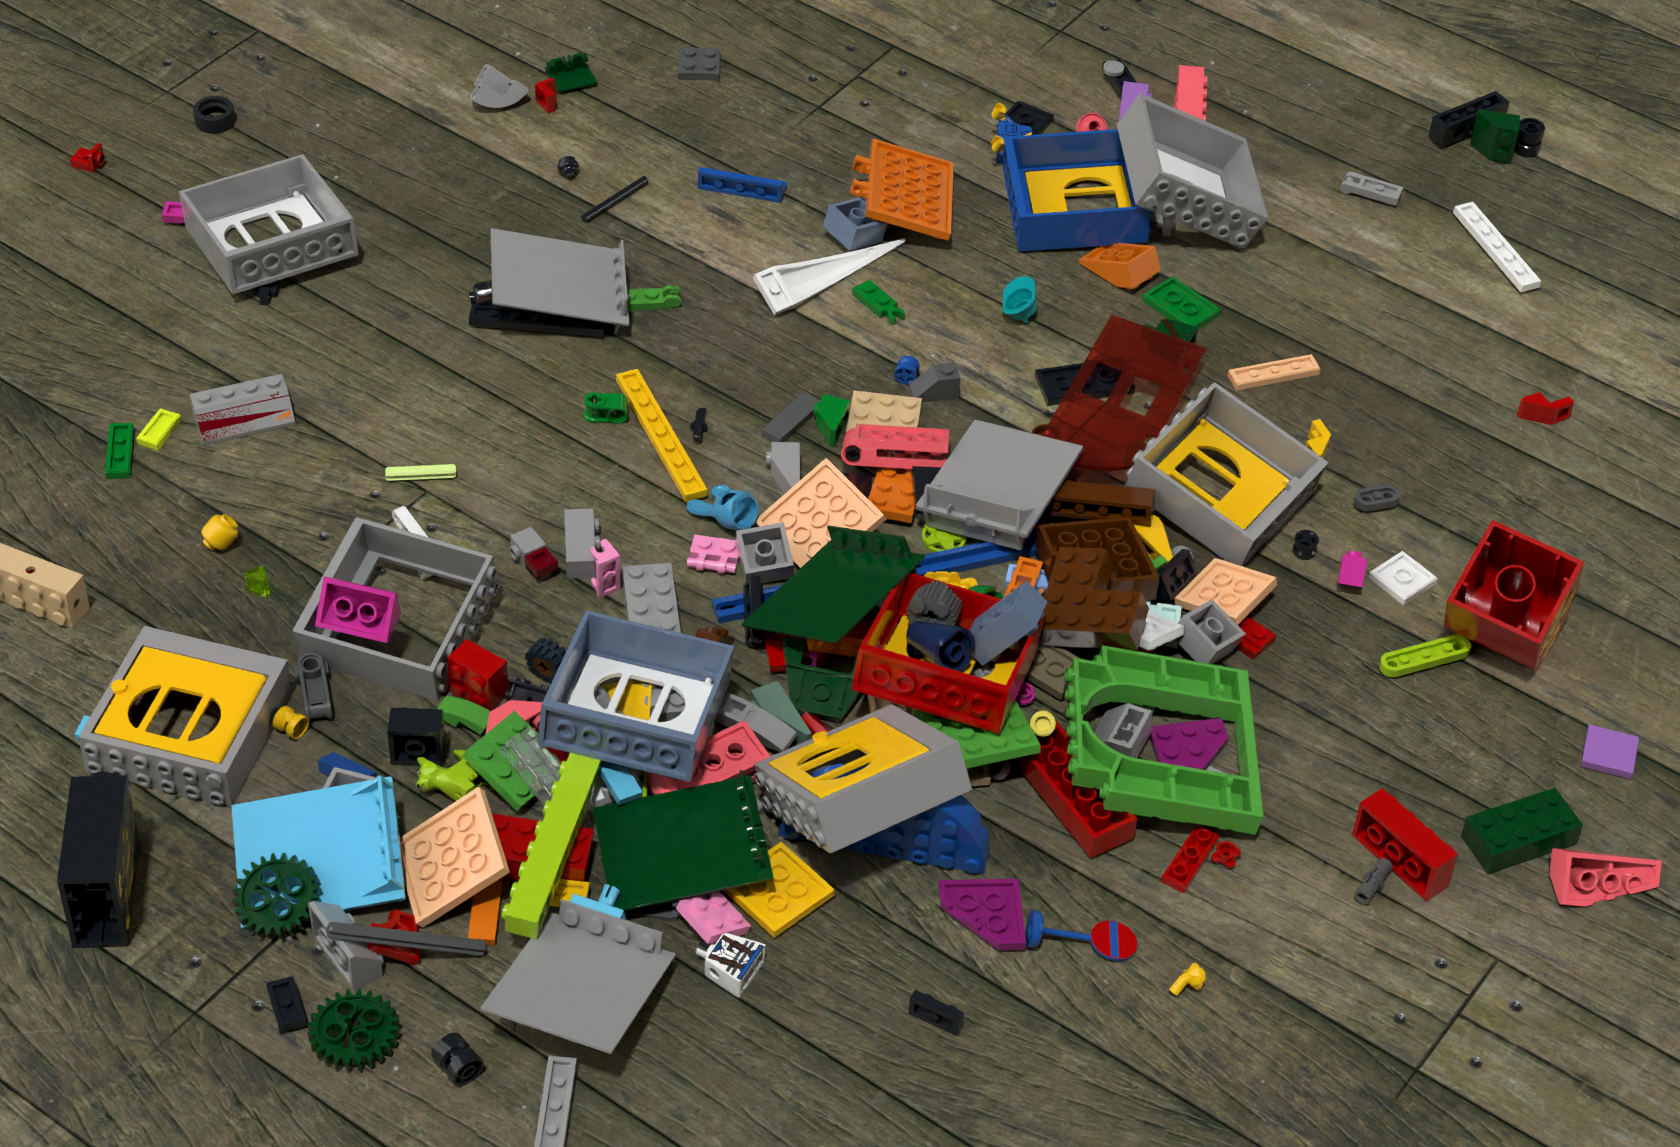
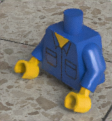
[991,103,1032,163]

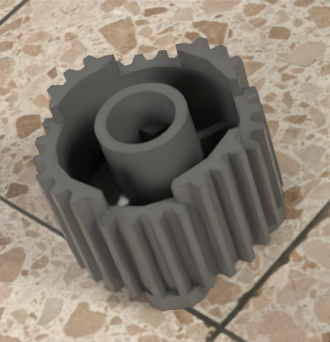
[906,580,963,626]

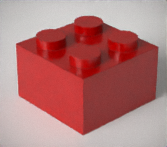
[447,639,509,711]

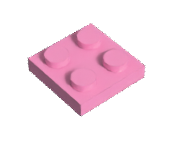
[676,891,751,944]

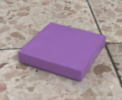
[1580,724,1639,779]

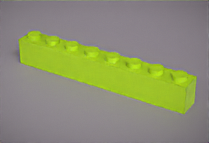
[501,753,601,939]

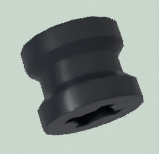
[1292,530,1319,560]

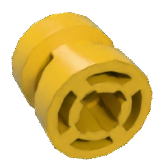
[273,706,309,740]

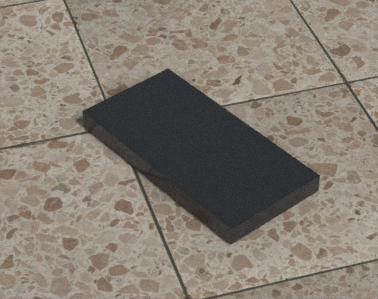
[1034,358,1135,406]

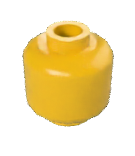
[201,514,238,550]

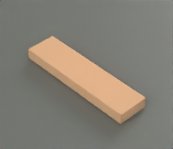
[1228,354,1321,391]

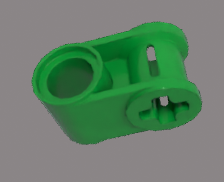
[583,392,628,424]

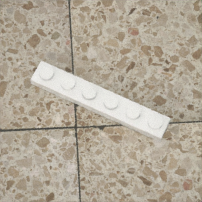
[1453,202,1541,292]

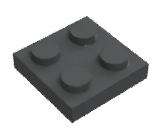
[678,47,720,80]

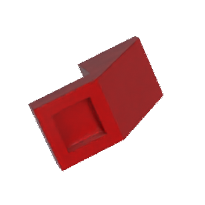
[1517,392,1574,425]

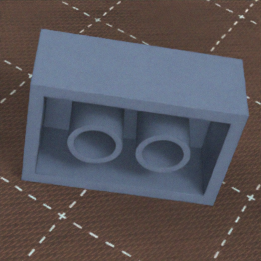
[969,581,1047,666]

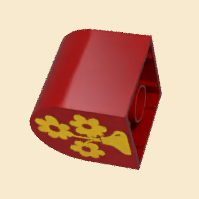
[1444,520,1584,671]

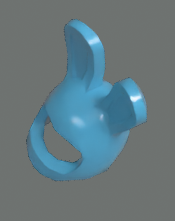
[686,485,759,531]

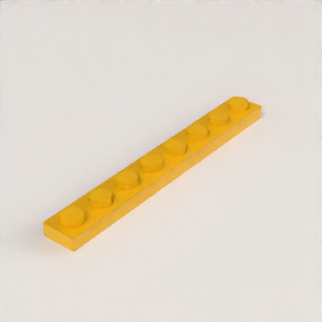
[616,369,707,502]

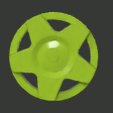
[921,523,967,553]

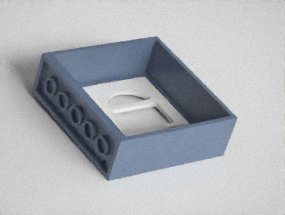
[538,610,734,782]

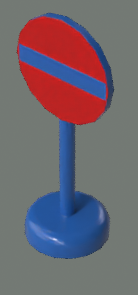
[1025,910,1138,961]

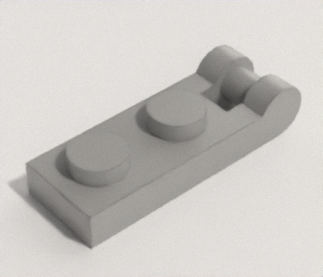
[1339,172,1404,206]

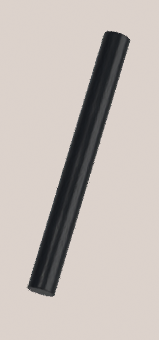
[581,176,648,223]

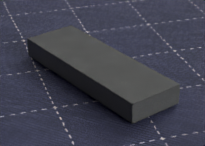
[761,392,820,442]

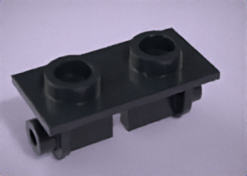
[504,678,550,702]

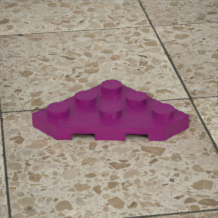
[1149,718,1229,770]
[938,879,1026,950]

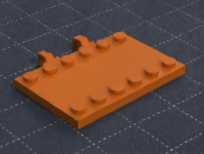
[850,139,954,241]

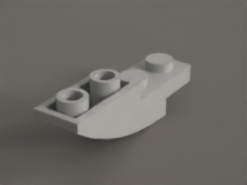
[715,693,798,752]

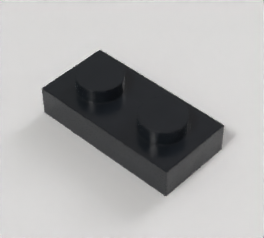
[266,976,307,1033]
[908,990,964,1036]

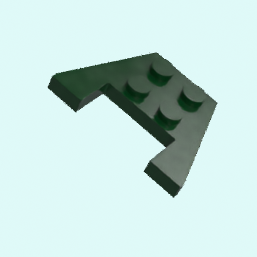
[783,636,860,723]

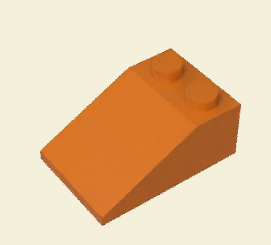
[1078,243,1161,290]

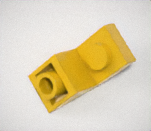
[1305,419,1331,459]

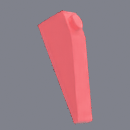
[1549,848,1662,906]

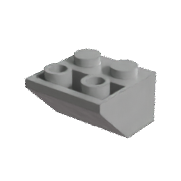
[1094,703,1153,758]

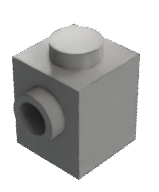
[509,527,546,570]

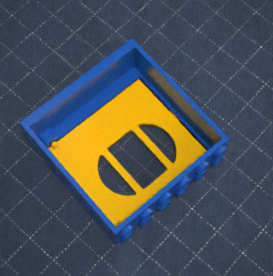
[1003,129,1153,252]

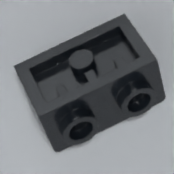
[1155,549,1198,601]

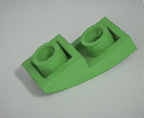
[437,696,491,735]

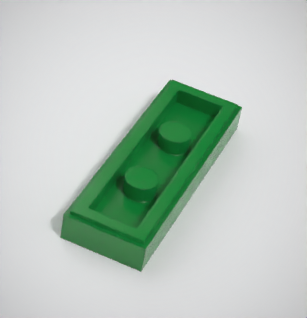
[105,423,134,479]

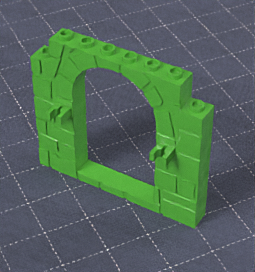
[1064,645,1263,835]

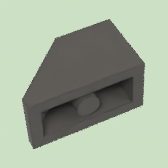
[909,363,961,402]

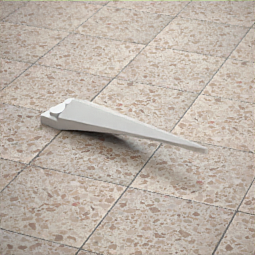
[753,239,906,315]

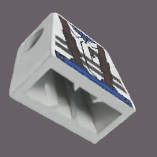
[696,933,765,998]

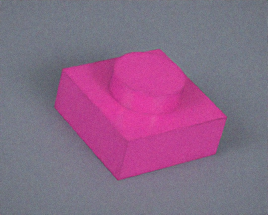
[162,201,185,224]

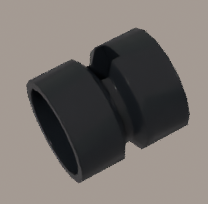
[1514,118,1545,158]
[431,1032,484,1086]

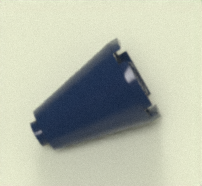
[906,621,975,672]

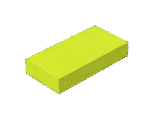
[136,408,182,451]

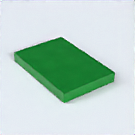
[1142,276,1221,329]

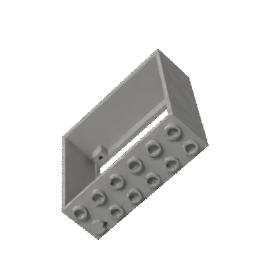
[292,517,499,701]

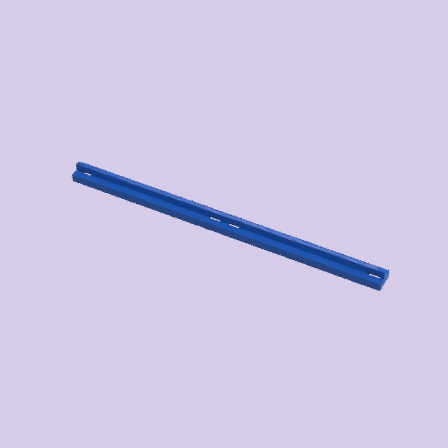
[712,531,1038,624]

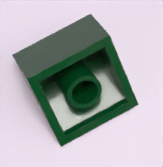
[1470,109,1520,164]

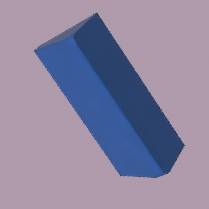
[318,752,377,777]

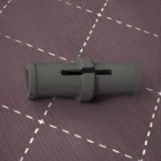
[1354,858,1393,904]

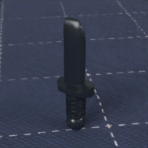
[690,408,708,442]

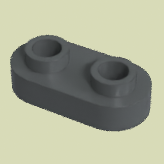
[1354,484,1401,511]

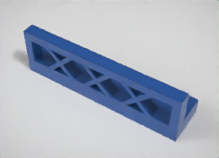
[698,167,787,203]

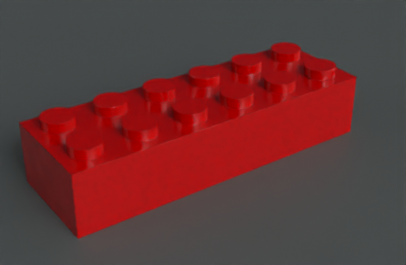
[1011,719,1137,858]

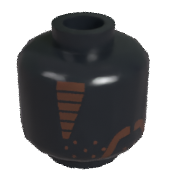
[469,280,499,306]

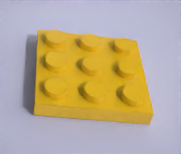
[722,842,835,938]

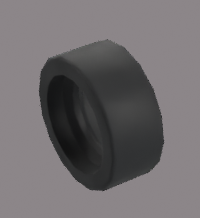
[193,96,235,133]

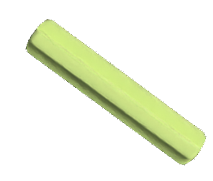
[385,464,456,481]

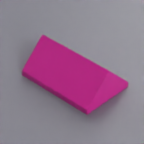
[315,576,401,643]

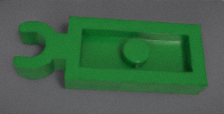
[852,279,905,325]

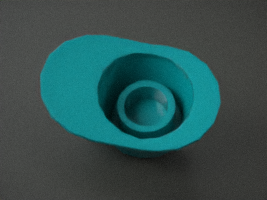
[1002,276,1038,323]

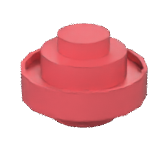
[1076,113,1107,132]

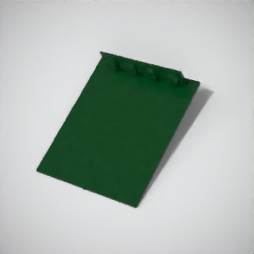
[741,525,925,643]
[593,770,774,911]

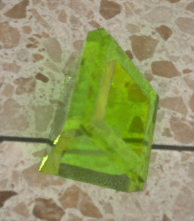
[244,565,270,598]

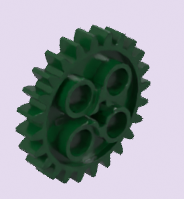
[232,853,322,939]
[307,988,400,1071]

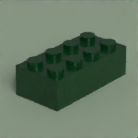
[1461,788,1583,874]

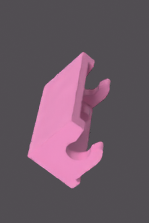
[591,539,620,598]

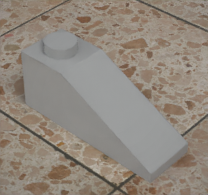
[766,442,800,494]

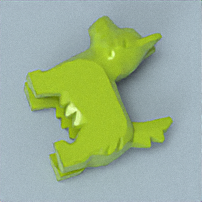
[416,750,496,801]

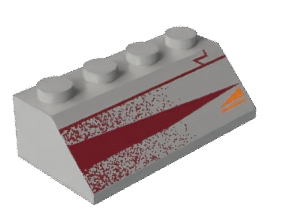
[189,374,296,445]

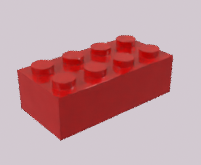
[1352,788,1458,902]
[492,813,594,882]

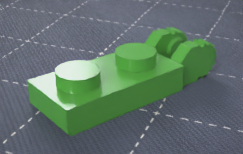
[627,285,681,311]

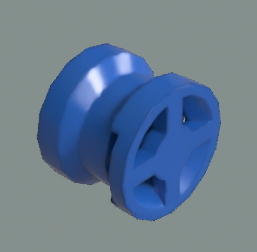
[894,356,920,385]

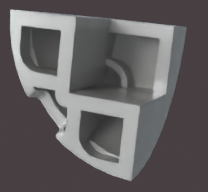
[471,64,530,108]

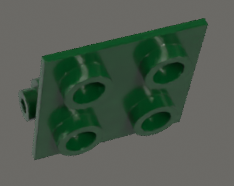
[545,52,598,93]

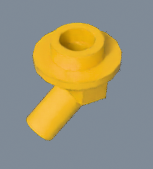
[1169,963,1206,996]

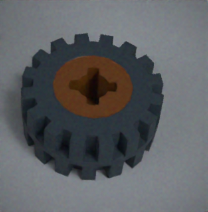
[525,637,566,684]

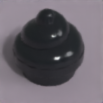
[557,156,579,179]

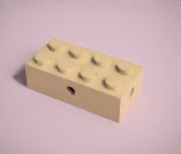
[0,543,90,629]

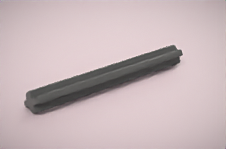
[326,922,486,956]

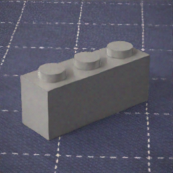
[564,508,600,579]

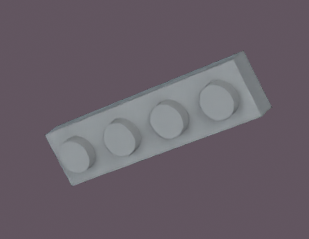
[534,1056,577,1147]

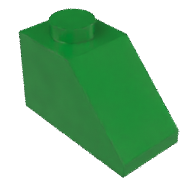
[813,394,850,447]

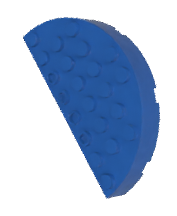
[778,762,990,875]

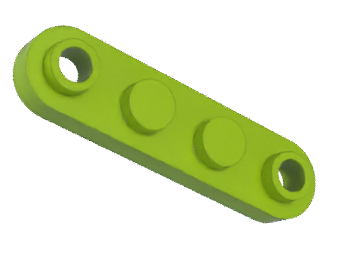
[1379,635,1471,677]

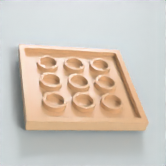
[755,458,886,568]
[400,787,510,928]

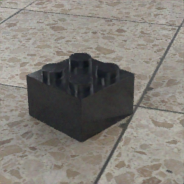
[387,707,446,767]

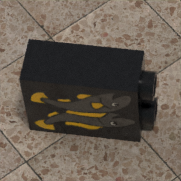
[57,771,140,948]

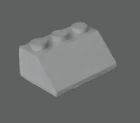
[308,901,384,991]

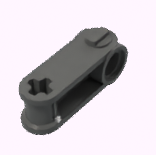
[294,653,332,722]

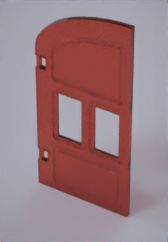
[1042,315,1207,471]

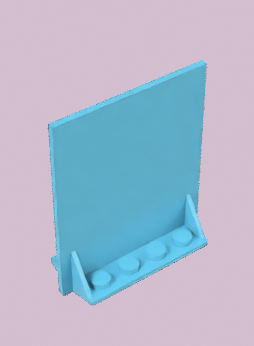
[231,775,406,930]

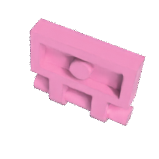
[687,535,739,574]

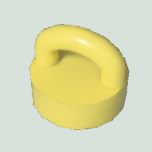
[1030,710,1056,737]

